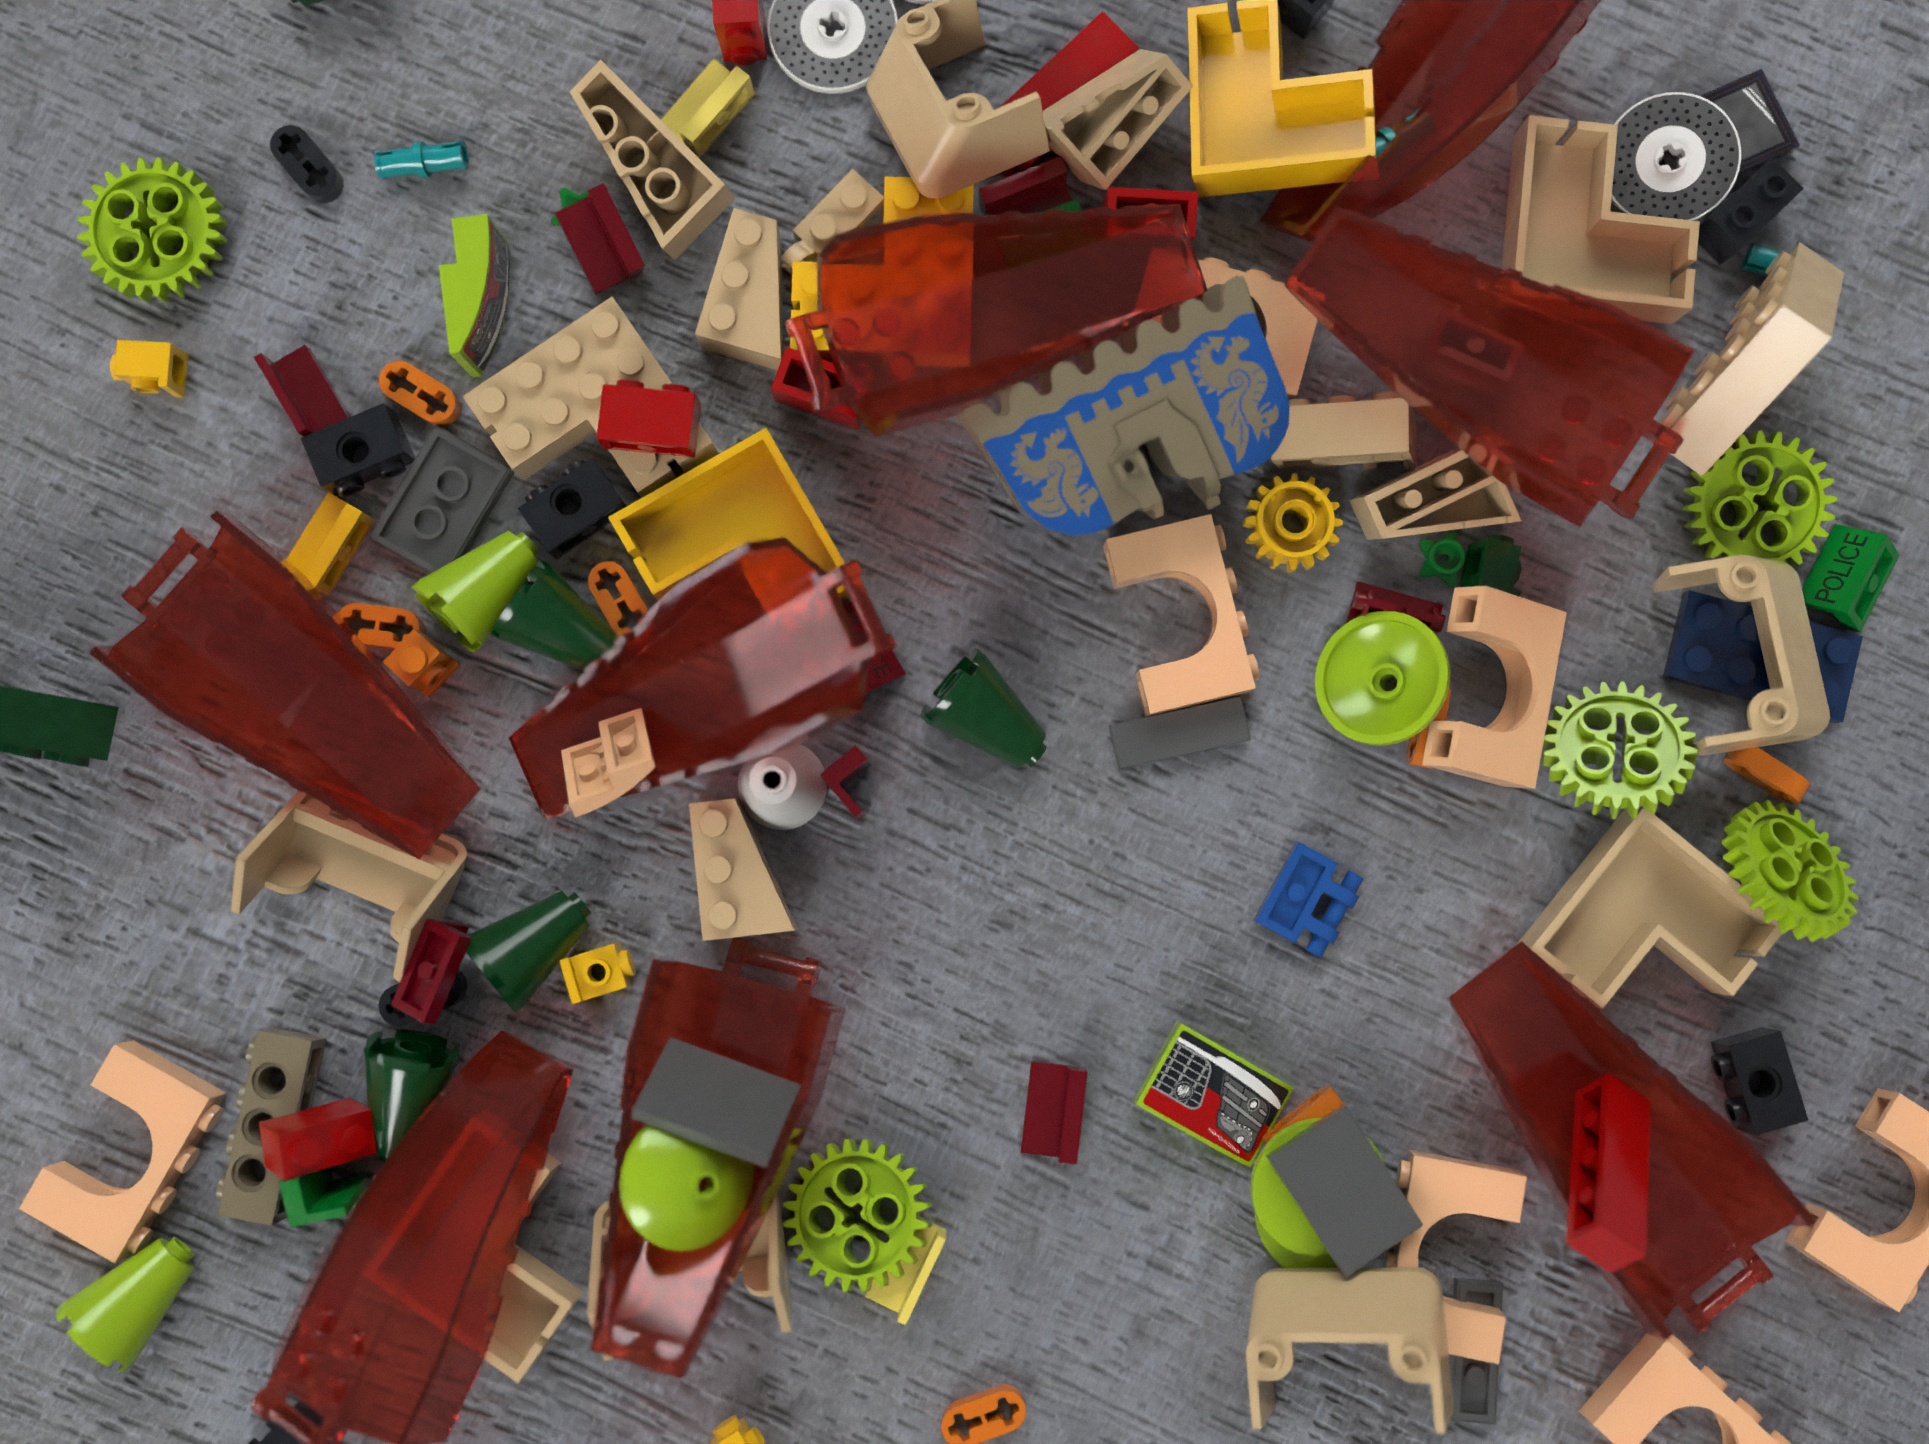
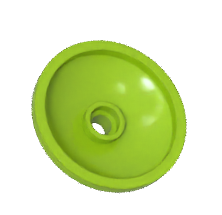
[1315,611,1450,746]
[620,1124,754,1251]

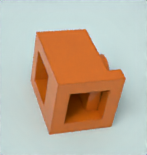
[383,629,460,698]

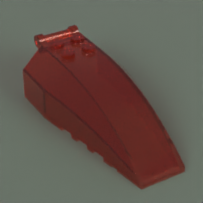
[1260,0,1601,242]
[785,204,1208,437]
[1285,206,1695,528]
[89,510,482,860]
[509,537,897,820]
[591,937,846,1379]
[1447,941,1817,1340]
[251,1031,574,1444]

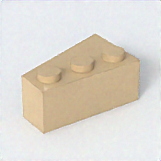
[1043,49,1193,190]
[695,208,784,370]
[1271,392,1417,470]
[1349,439,1522,540]
[689,798,799,941]

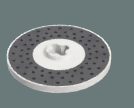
[768,0,898,94]
[1611,92,1741,221]

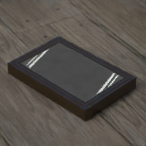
[1659,69,1800,177]

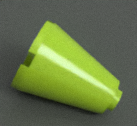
[411,531,539,653]
[55,1237,194,1373]

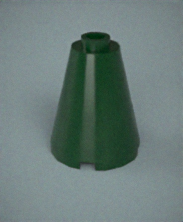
[490,559,623,675]
[920,648,1047,768]
[466,891,591,1013]
[364,1029,459,1164]

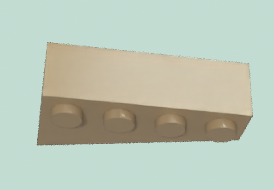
[570,59,736,260]

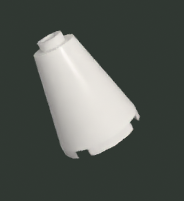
[738,741,827,830]

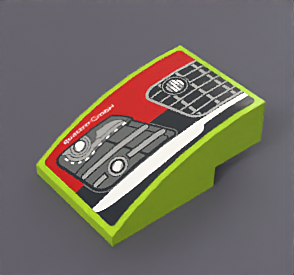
[439,214,511,378]
[1132,1021,1294,1168]

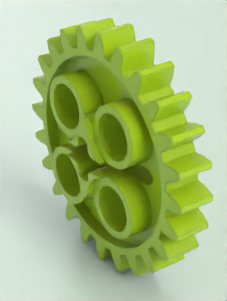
[77,157,228,303]
[1682,430,1837,565]
[1542,681,1698,819]
[1721,800,1859,942]
[783,1139,932,1293]

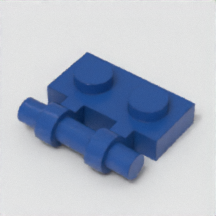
[1253,842,1363,958]

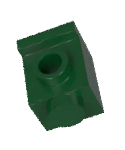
[1460,534,1521,597]

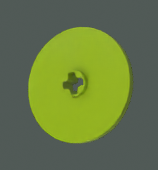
[1250,1118,1384,1256]

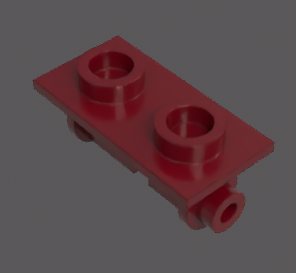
[1345,581,1446,634]

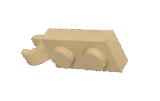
[780,169,884,276]

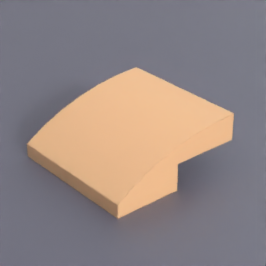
[561,708,655,818]

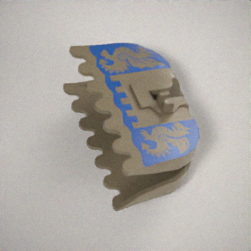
[956,276,1290,536]

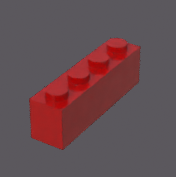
[1000,11,1140,178]
[1566,1073,1651,1273]

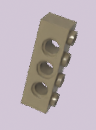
[216,1027,327,1226]

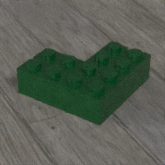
[0,685,119,767]

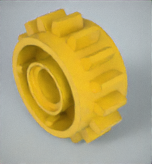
[1242,473,1343,573]

